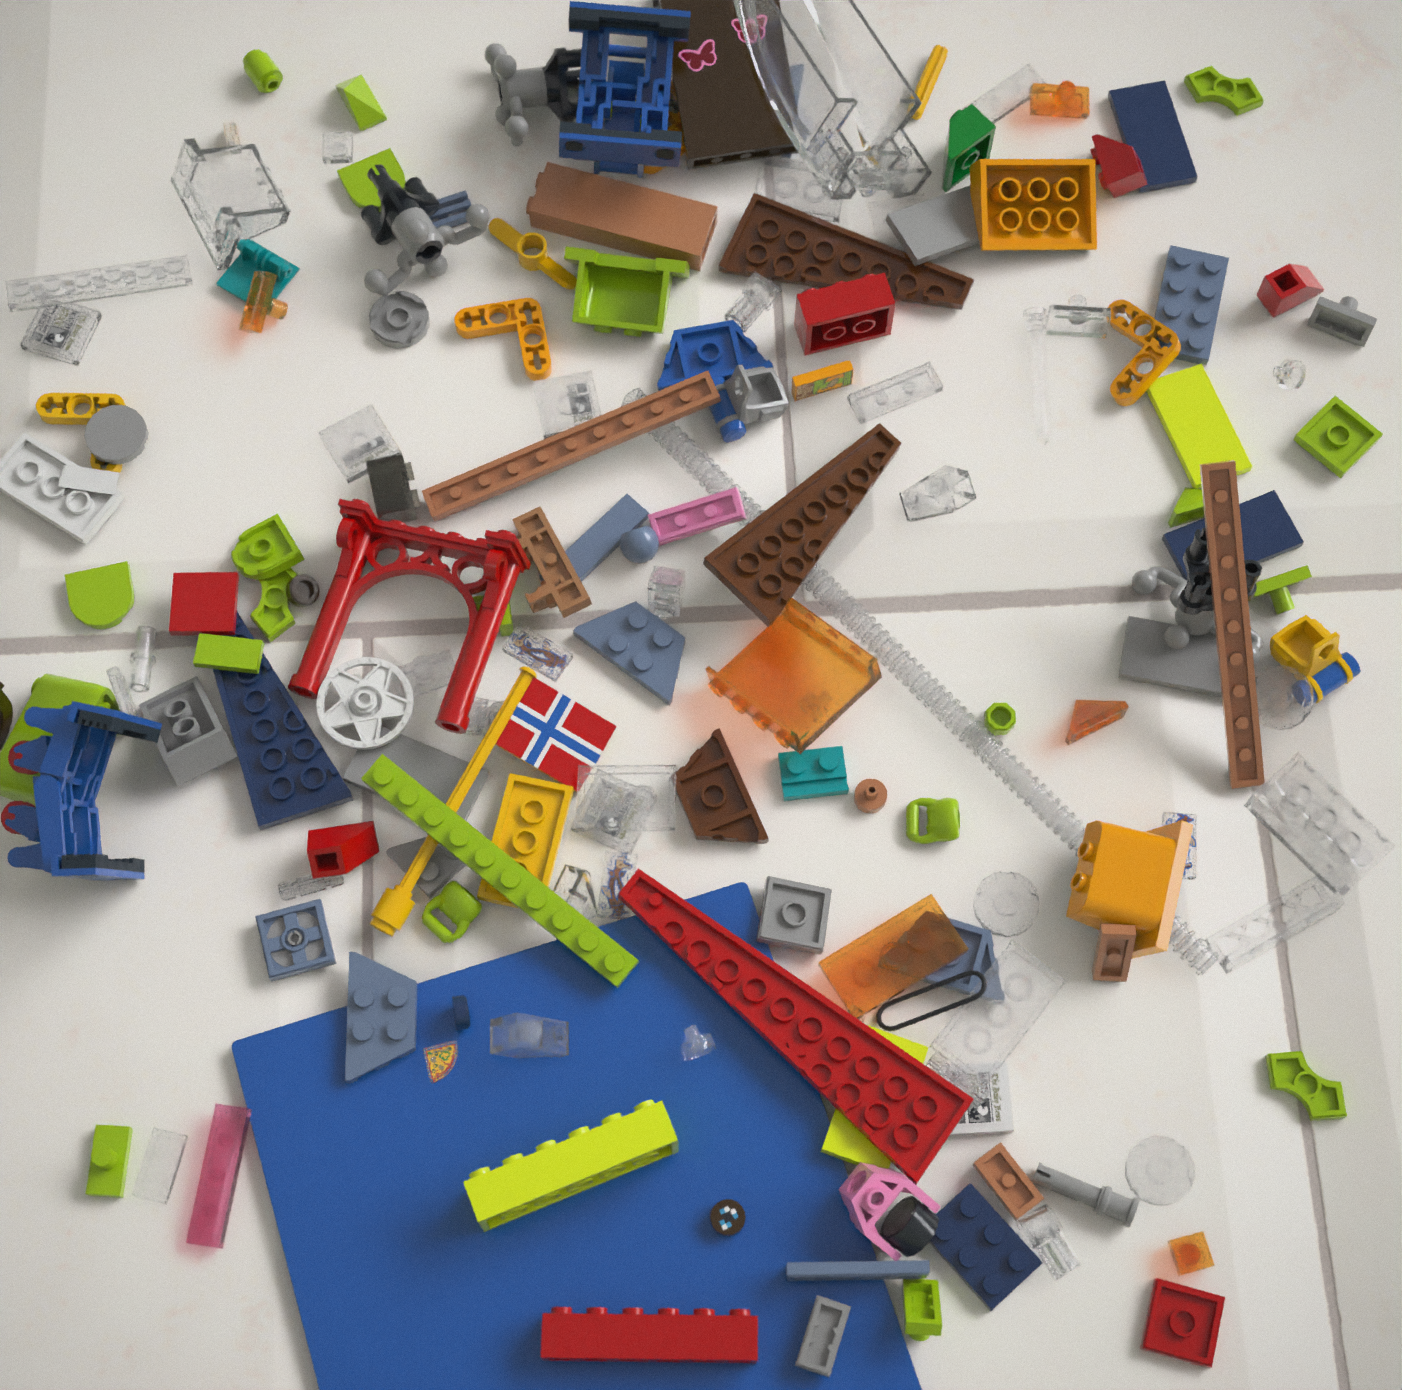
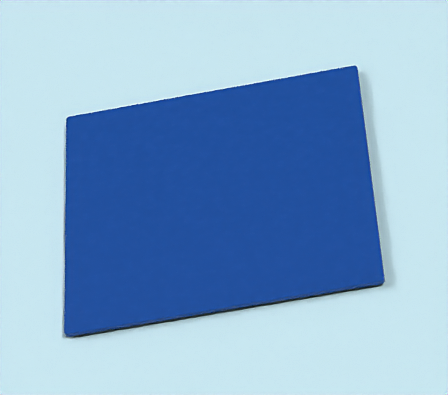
[232,882,922,1390]

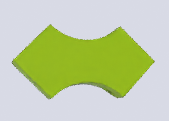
[1184,66,1264,116]
[250,567,298,643]
[1265,1051,1347,1121]

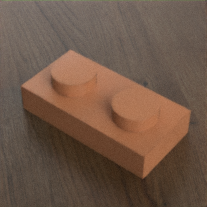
[1092,924,1136,982]
[972,1142,1044,1221]

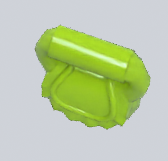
[906,798,960,844]
[422,881,482,943]

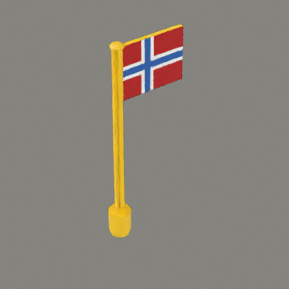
[369,666,617,937]

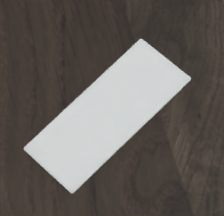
[58,464,120,495]

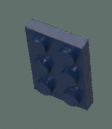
[929,1183,1043,1312]

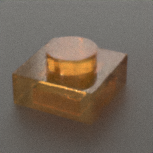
[1167,1231,1215,1276]

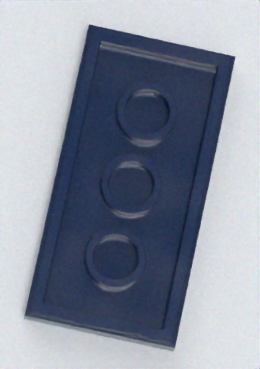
[1108,80,1198,193]
[1162,490,1304,581]

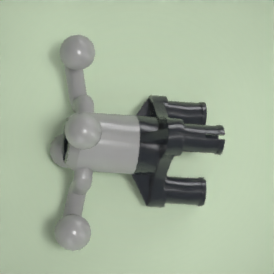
[484,43,582,146]
[361,164,489,296]
[1132,528,1263,666]

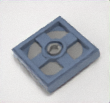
[255,899,337,982]

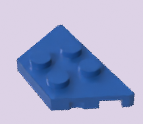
[657,320,773,391]

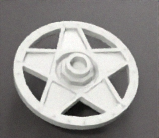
[316,657,414,750]

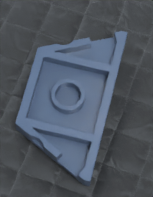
[573,601,685,705]
[877,911,1005,1005]
[345,952,417,1083]

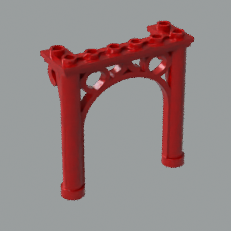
[288,499,531,734]

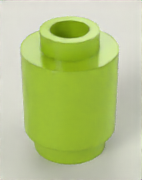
[243,49,283,93]

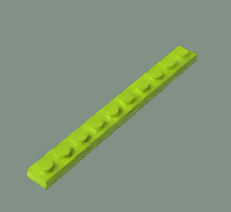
[361,754,639,988]

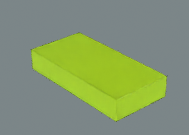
[193,633,264,674]

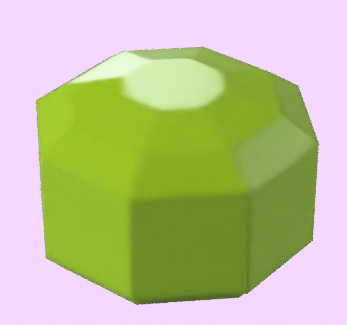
[984,703,1016,735]

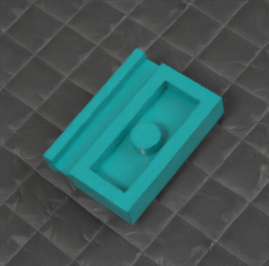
[778,746,849,801]

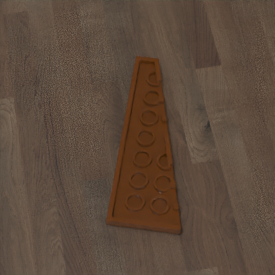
[718,193,974,310]
[703,423,902,628]

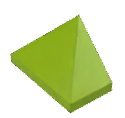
[335,74,387,131]
[1168,487,1205,528]

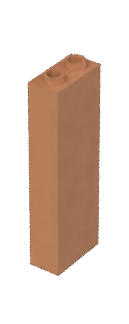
[526,162,718,271]

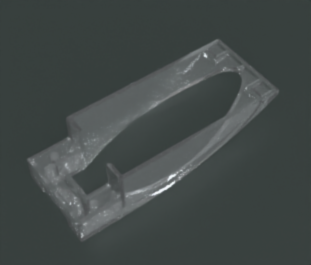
[733,0,932,200]

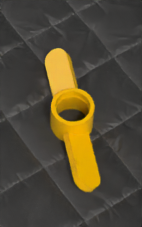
[488,218,577,289]

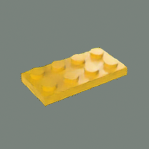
[477,773,574,909]

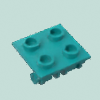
[216,239,300,313]

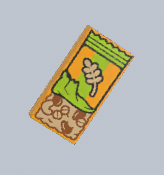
[791,360,854,401]

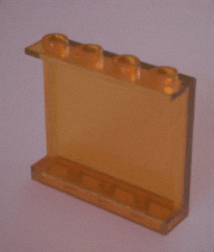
[705,598,882,754]

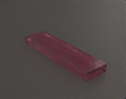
[186,1104,252,1249]

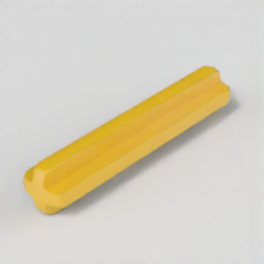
[906,45,948,120]

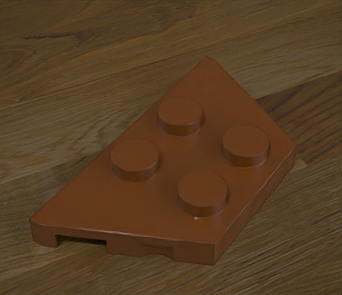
[671,728,769,844]

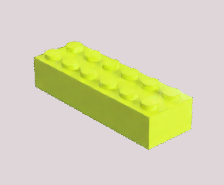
[463,1100,679,1232]

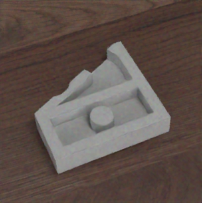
[386,837,466,899]

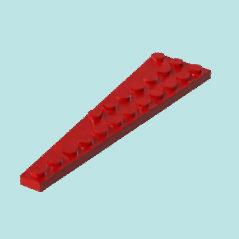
[618,868,974,1185]

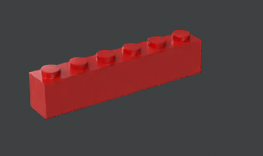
[541,1307,758,1363]

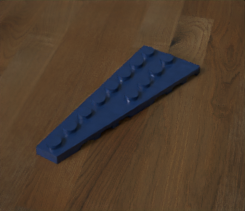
[213,612,354,830]

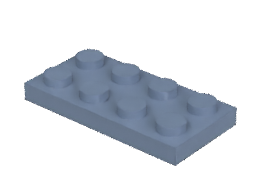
[1154,245,1229,366]

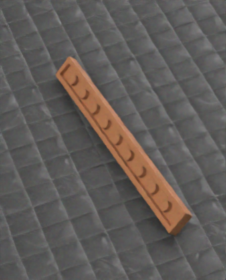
[422,370,721,522]
[1200,460,1265,789]

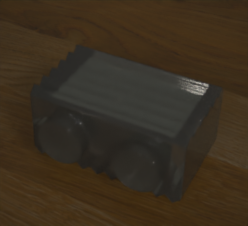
[366,453,421,522]

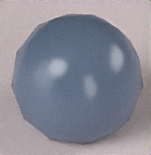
[620,526,659,564]

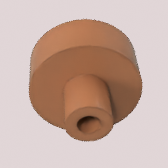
[854,778,887,813]

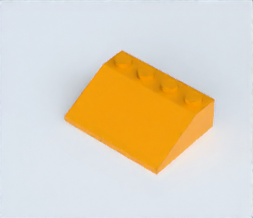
[970,159,1097,251]

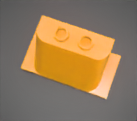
[1066,820,1193,959]

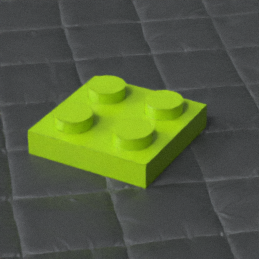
[1293,395,1383,479]

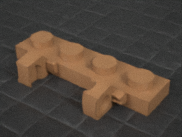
[512,506,592,618]

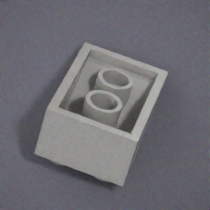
[139,676,238,786]

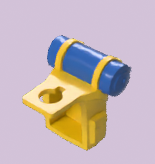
[1270,615,1361,708]

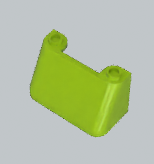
[0,673,121,807]

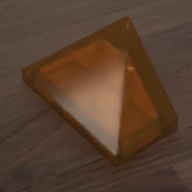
[1065,700,1129,745]

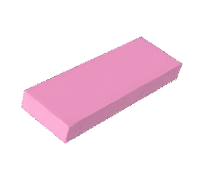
[648,487,746,546]

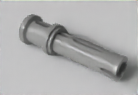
[1032,1162,1140,1228]

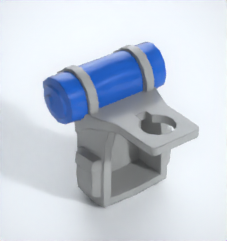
[709,364,789,443]

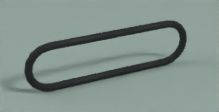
[876,970,987,1031]

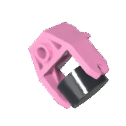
[838,1162,941,1261]

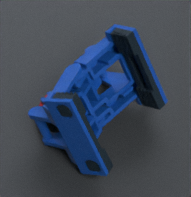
[559,1,691,178]
[1,701,162,881]

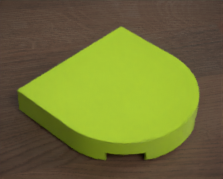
[337,148,406,212]
[231,513,305,580]
[64,561,135,629]

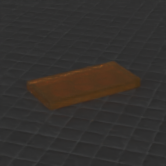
[818,894,969,1019]

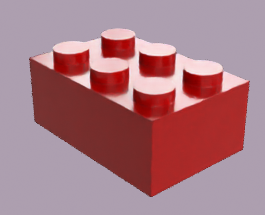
[794,273,896,356]

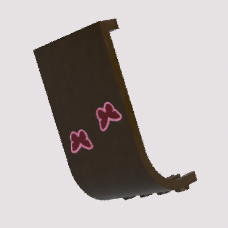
[652,0,805,170]

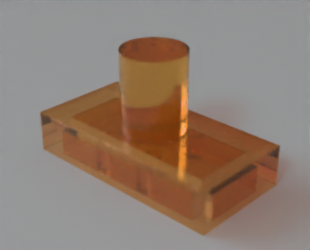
[1030,81,1090,119]
[239,271,288,334]

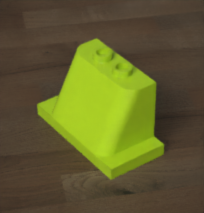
[564,246,690,337]

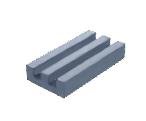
[429,190,471,228]

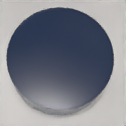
[452,995,470,1030]

